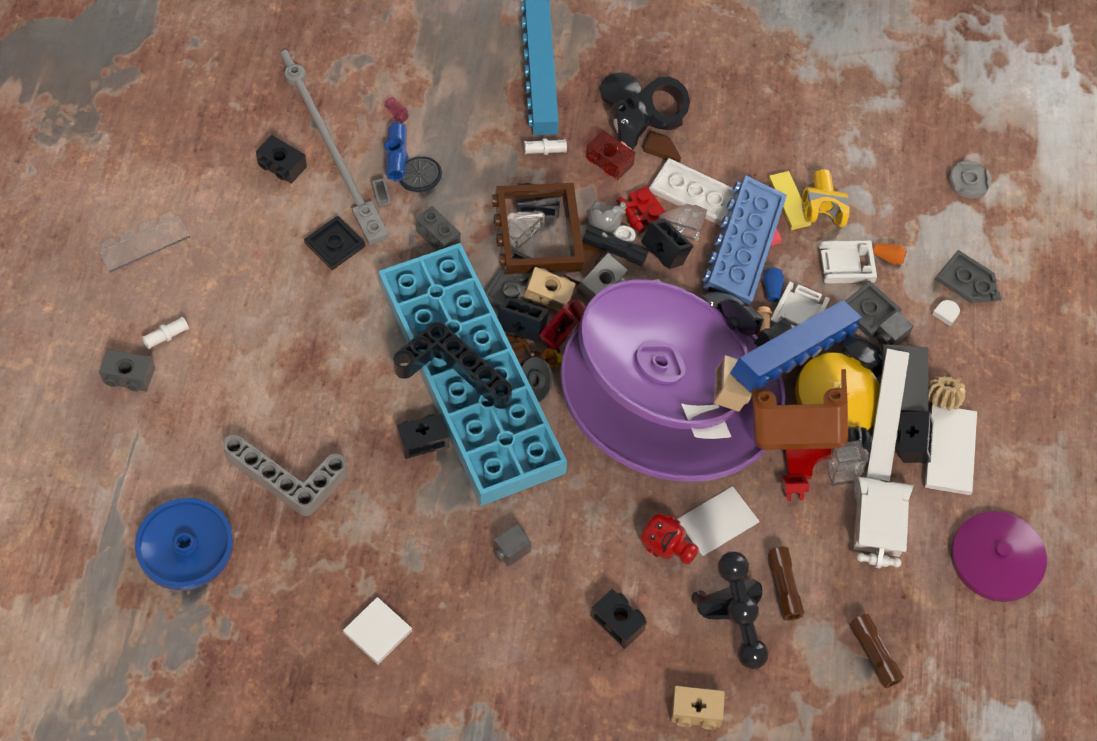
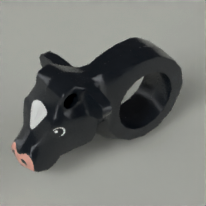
[609,77,690,152]

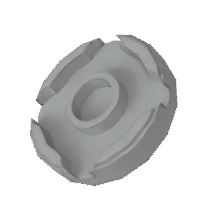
[948,161,992,199]

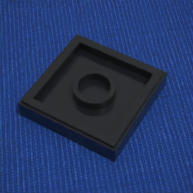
[304,215,366,270]

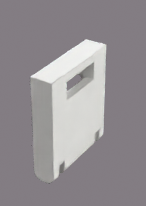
[819,241,877,284]
[770,281,830,328]

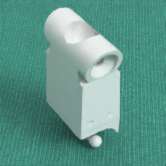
[853,476,914,569]

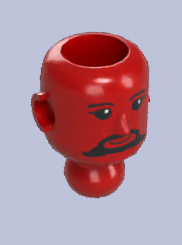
[640,513,699,564]

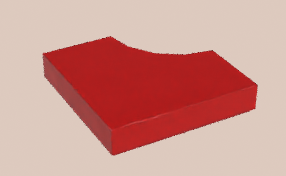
[784,448,832,479]

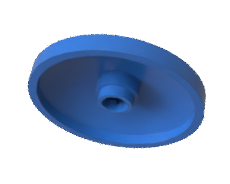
[135,498,233,590]

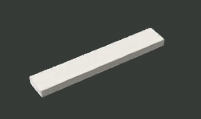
[866,349,909,482]

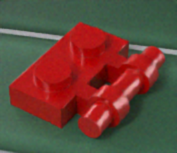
[616,186,669,234]

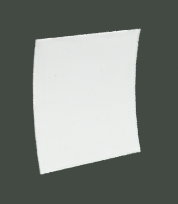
[681,403,731,439]

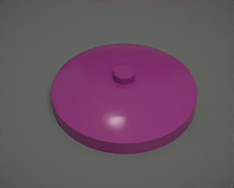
[951,511,1047,602]

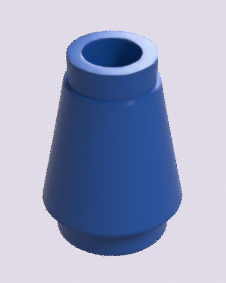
[763,268,785,302]

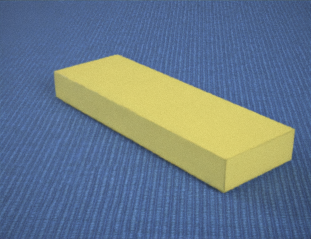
[768,171,811,230]

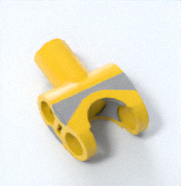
[802,169,850,228]

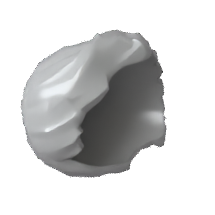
[586,202,627,233]

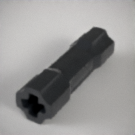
[582,226,649,267]

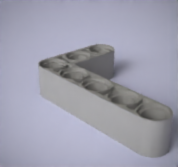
[223,435,347,516]

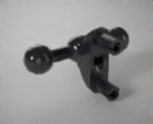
[691,551,769,670]

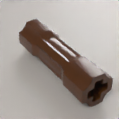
[768,546,805,621]
[849,614,904,688]

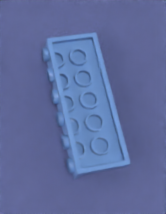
[702,175,787,305]

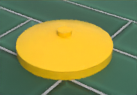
[795,353,880,431]

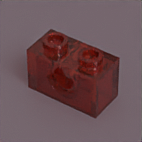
[586,130,635,180]

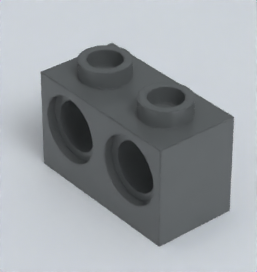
[416,206,461,251]

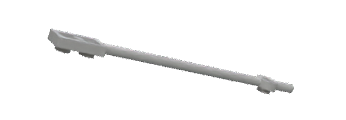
[280,50,389,246]

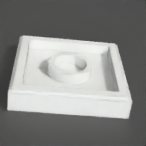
[343,597,412,665]

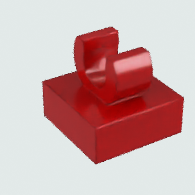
[781,475,809,501]

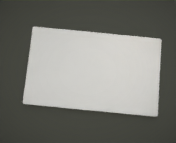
[677,486,759,556]

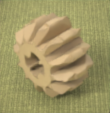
[928,375,966,411]

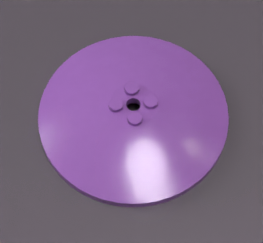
[579,280,748,429]

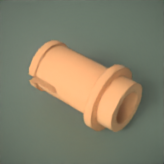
[756,307,773,335]

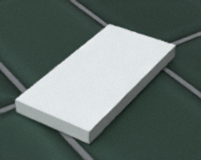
[649,158,734,225]
[925,406,977,495]

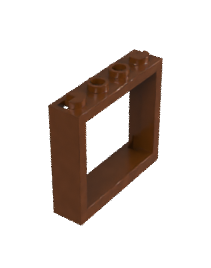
[492,183,585,275]

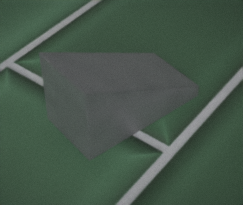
[371,178,392,207]

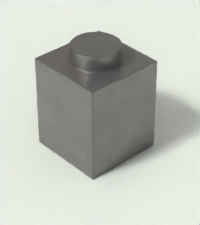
[875,311,914,345]
[493,525,531,567]

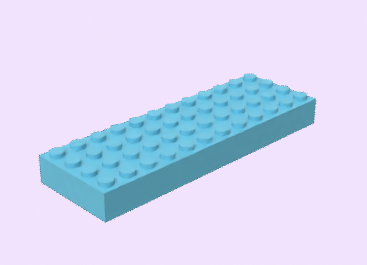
[378,243,567,506]

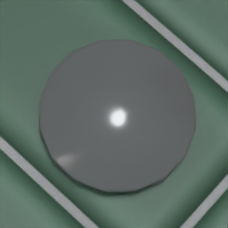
[701,292,745,307]

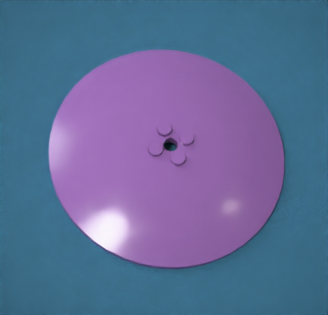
[561,306,785,482]

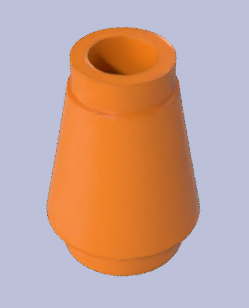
[873,243,907,266]

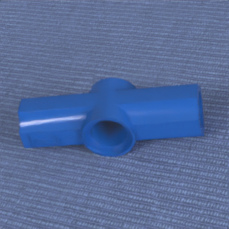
[384,122,409,182]

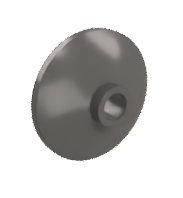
[522,357,552,402]

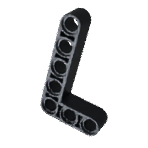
[393,322,512,409]

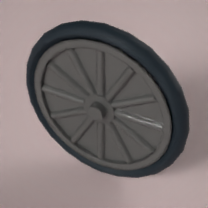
[399,157,442,192]

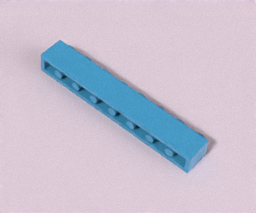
[521,0,559,135]

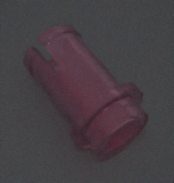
[384,97,409,123]

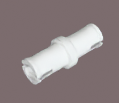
[523,138,567,155]
[142,317,189,350]

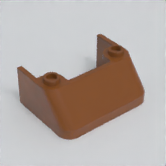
[753,369,848,450]

